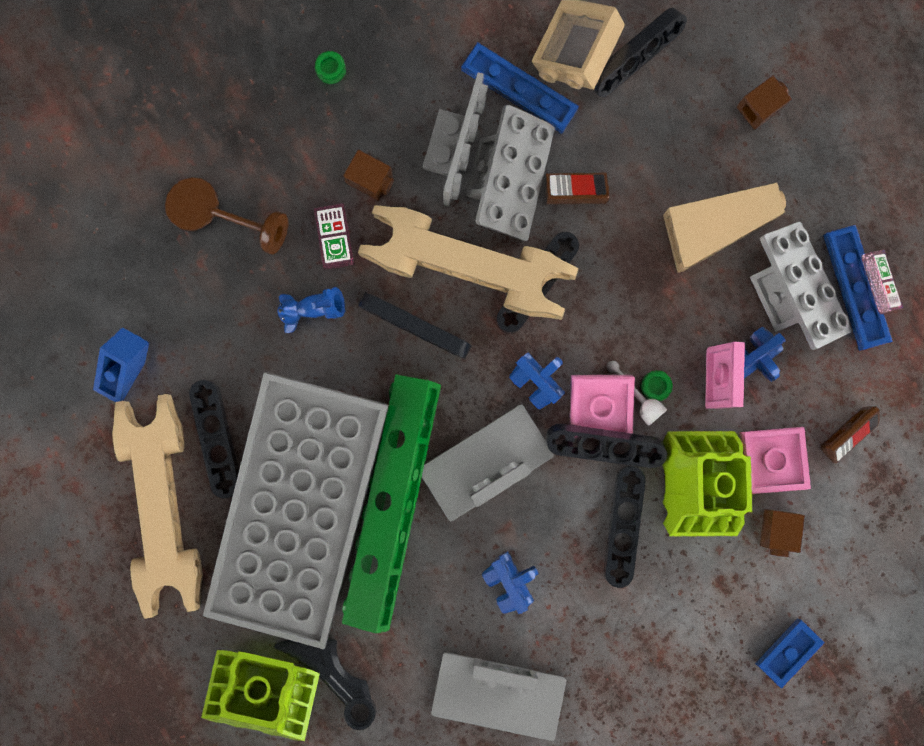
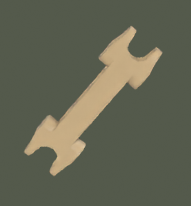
[358,205,578,320]
[112,394,203,619]

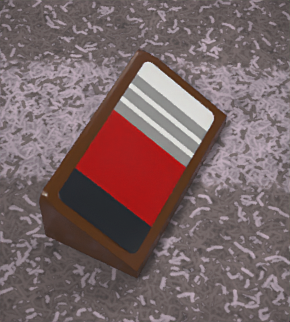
[546,173,609,204]
[820,406,880,464]

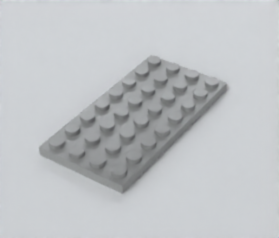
[203,372,389,649]

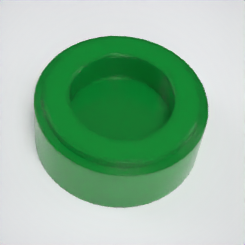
[315,51,346,84]
[640,370,673,401]

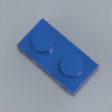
[755,618,825,689]

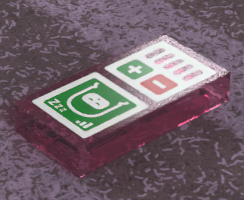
[314,203,355,270]
[861,250,903,314]

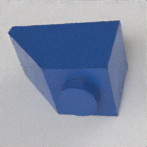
[93,328,149,402]

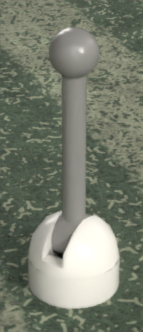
[607,361,667,426]

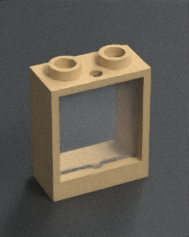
[531,0,625,90]

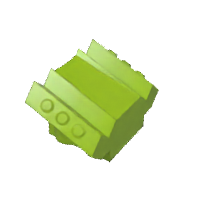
[662,431,752,536]
[201,650,320,741]

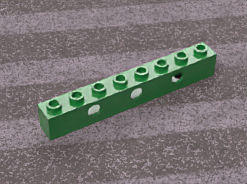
[342,374,441,634]

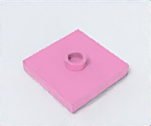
[705,342,745,409]
[570,375,635,438]
[739,427,811,494]

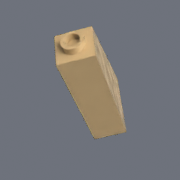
[663,183,786,273]

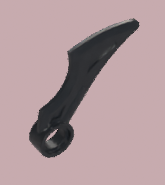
[274,639,377,730]

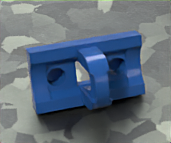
[744,327,786,382]
[509,352,565,410]
[482,551,538,614]

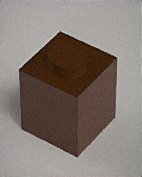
[736,75,792,130]
[343,150,394,201]
[760,509,805,557]

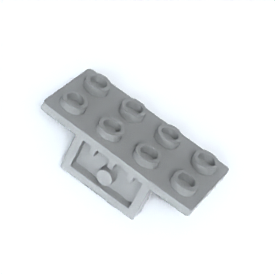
[423,72,488,207]
[466,105,555,241]
[750,222,852,350]
[422,405,554,521]
[431,652,566,741]

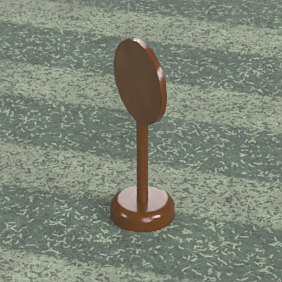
[165,177,288,255]

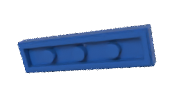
[461,42,579,134]
[823,225,893,351]

